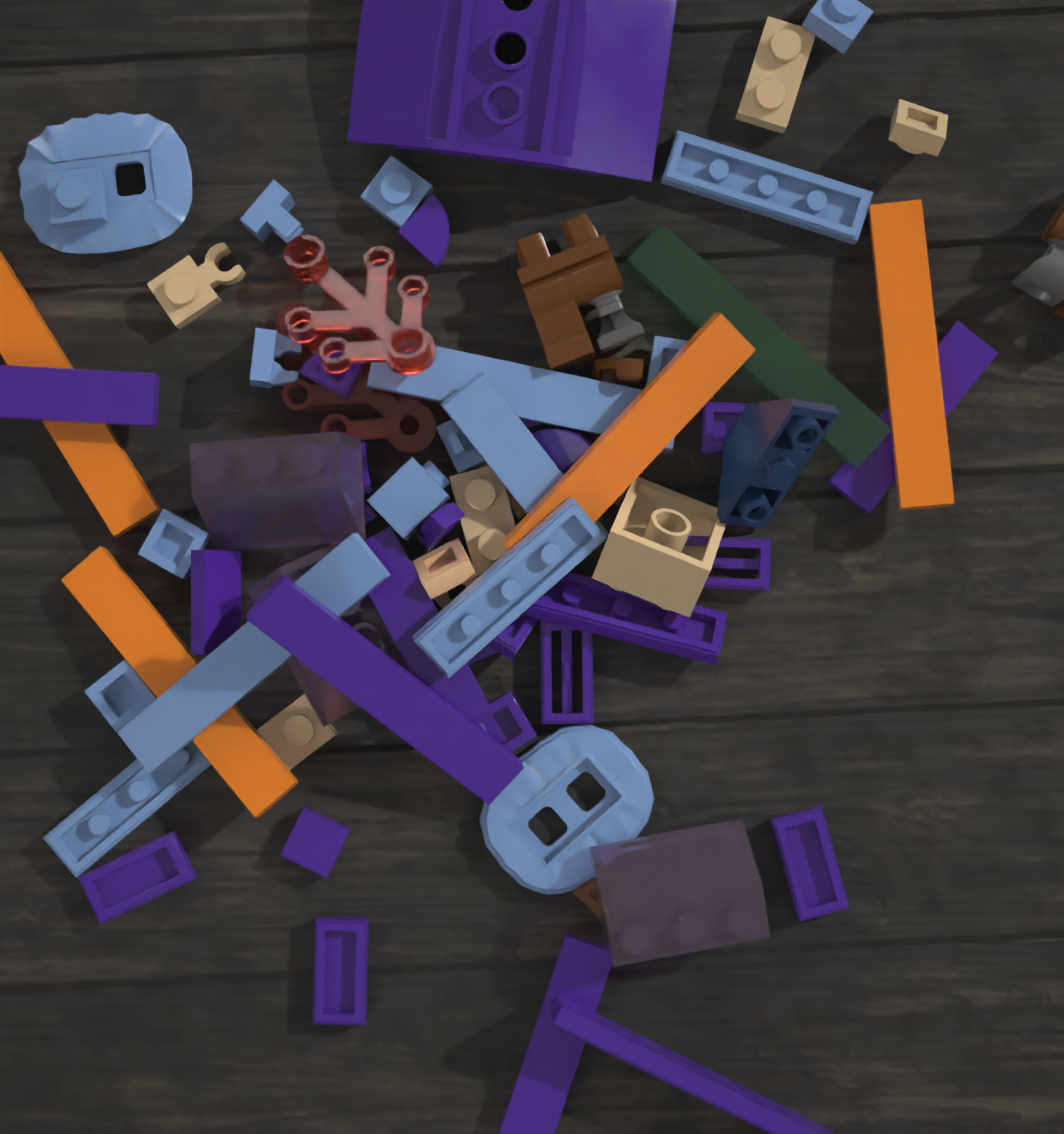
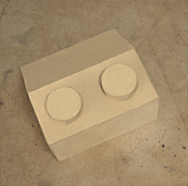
[592,477,726,618]

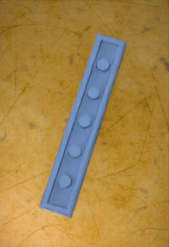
[367,334,675,450]
[117,533,391,774]

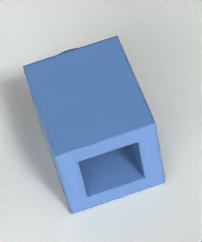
[367,457,451,541]

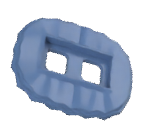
[18,112,192,254]
[479,723,654,895]

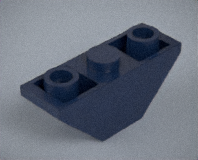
[717,398,839,528]

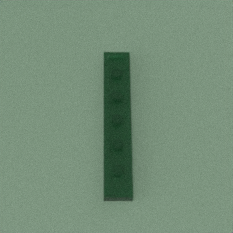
[627,223,892,470]

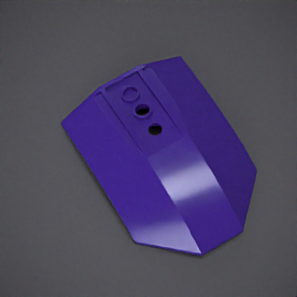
[347,0,677,182]

